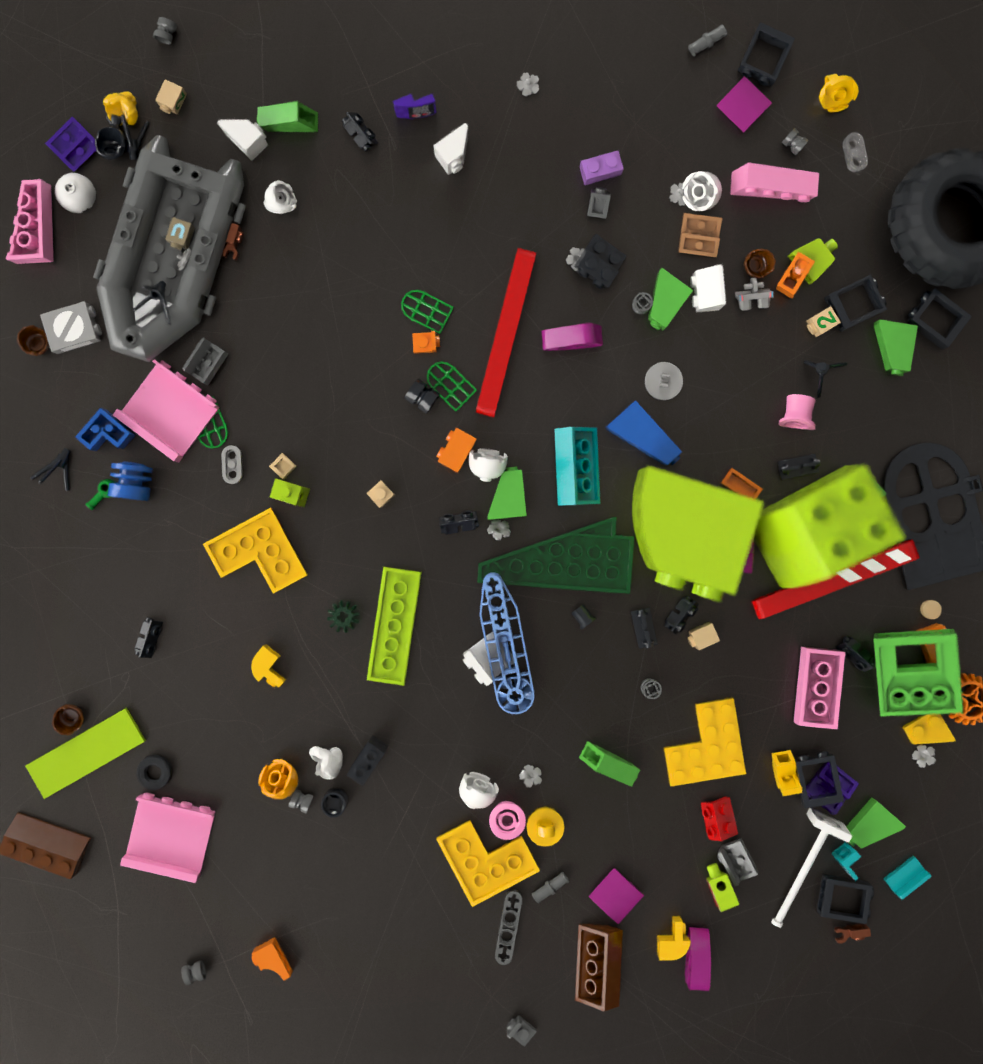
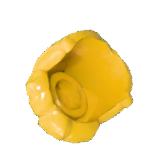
[103,92,138,126]

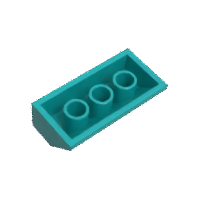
[555,427,600,506]

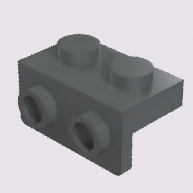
[182,337,228,386]
[717,838,759,887]

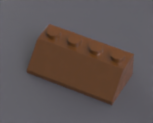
[0,812,90,879]
[575,924,623,1012]

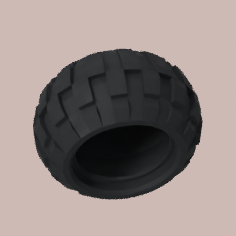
[888,149,983,289]

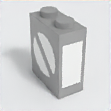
[40,301,102,354]

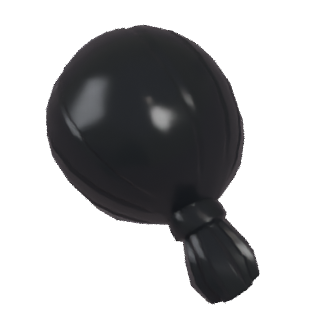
[94,114,126,160]

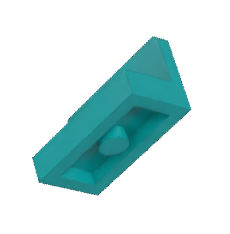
[831,842,861,881]
[883,856,932,900]

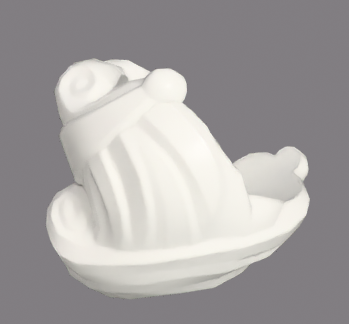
[263,180,297,214]
[309,746,343,779]

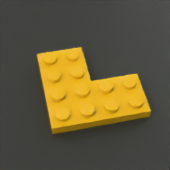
[203,508,308,593]
[664,698,746,786]
[436,820,540,907]

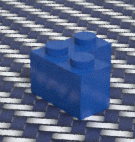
[75,408,136,451]

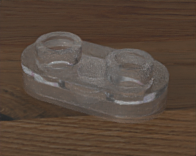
[843,133,868,173]

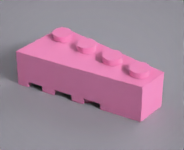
[730,163,819,202]
[6,179,53,264]

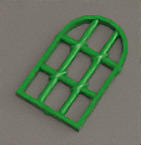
[401,290,454,335]
[427,362,477,412]
[198,395,228,449]

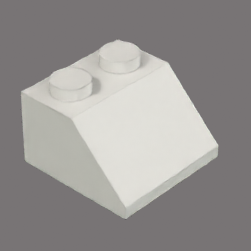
[217,120,268,161]
[434,123,468,175]
[690,265,726,312]

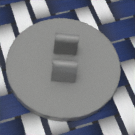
[645,362,683,400]

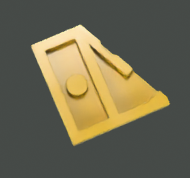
[902,714,955,744]

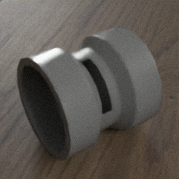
[153,17,177,44]
[782,128,809,156]
[632,292,653,314]
[640,678,662,699]
[288,789,314,814]
[181,961,207,985]

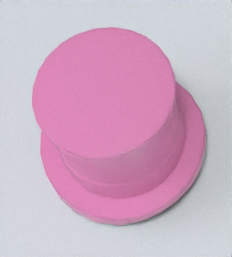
[779,394,816,430]
[489,801,526,840]

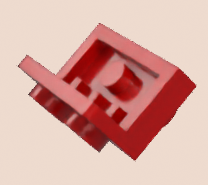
[701,797,738,841]

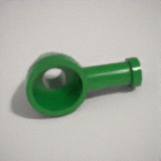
[85,479,116,511]

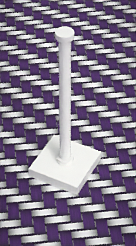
[771,808,852,928]

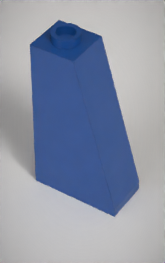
[605,400,682,466]

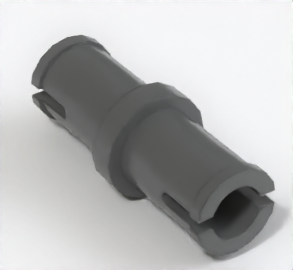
[688,24,728,56]
[532,872,570,904]

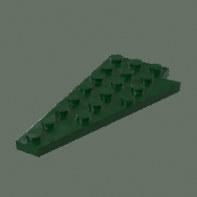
[477,517,634,594]

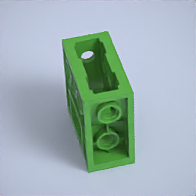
[874,629,963,716]

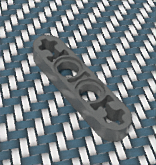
[495,889,522,965]

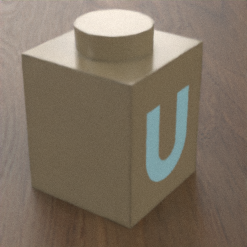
[165,217,195,250]

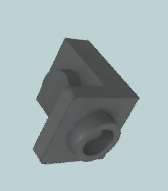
[587,187,610,219]
[506,1015,536,1047]

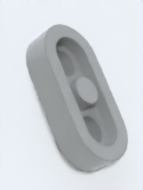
[222,445,243,484]

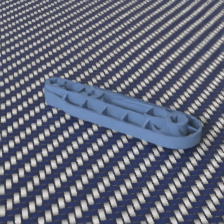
[479,572,534,714]

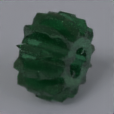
[327,600,360,633]

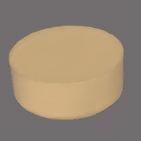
[920,600,942,619]

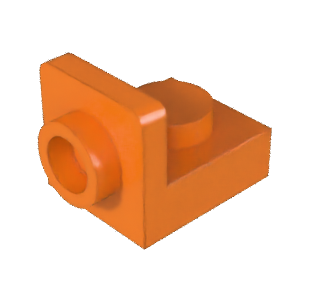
[412,331,440,354]

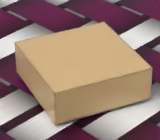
[269,453,297,480]

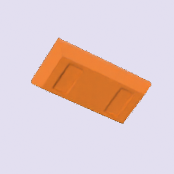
[721,467,763,500]

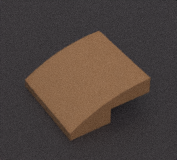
[679,213,722,257]

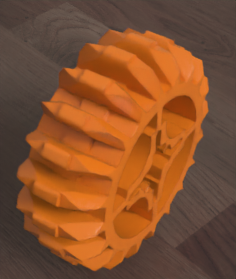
[949,673,983,725]

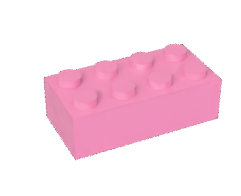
[794,646,845,729]

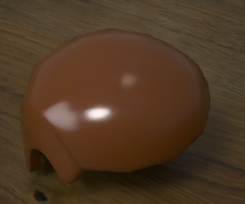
[744,248,776,278]
[17,325,49,356]
[52,704,84,736]

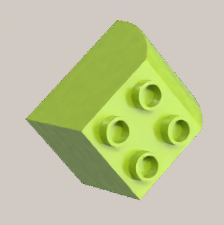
[754,465,904,588]
[632,467,763,602]

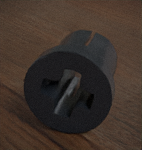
[572,604,597,630]

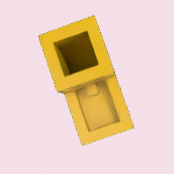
[252,644,286,688]
[772,750,802,796]
[657,916,690,960]

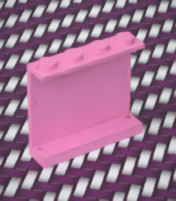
[113,360,220,463]
[120,793,216,883]

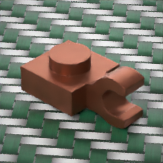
[223,223,244,261]
[834,923,871,943]

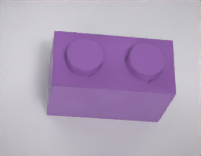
[580,151,624,185]

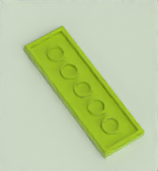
[367,567,422,686]
[25,708,146,799]

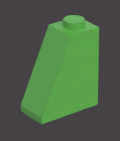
[257,101,318,132]
[648,268,693,330]
[874,320,918,376]
[488,467,527,520]
[579,741,640,787]
[846,798,906,849]

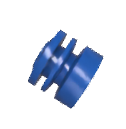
[107,462,153,501]

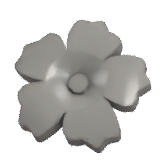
[516,72,539,97]
[669,182,685,206]
[566,247,585,271]
[177,248,191,271]
[487,520,511,540]
[912,744,936,768]
[519,765,542,788]

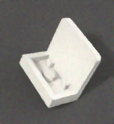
[463,632,514,686]

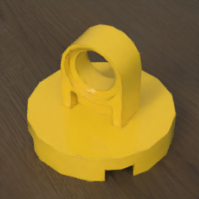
[819,73,859,113]
[526,807,565,847]

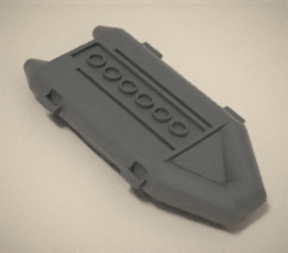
[93,135,246,362]

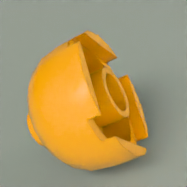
[258,759,298,799]

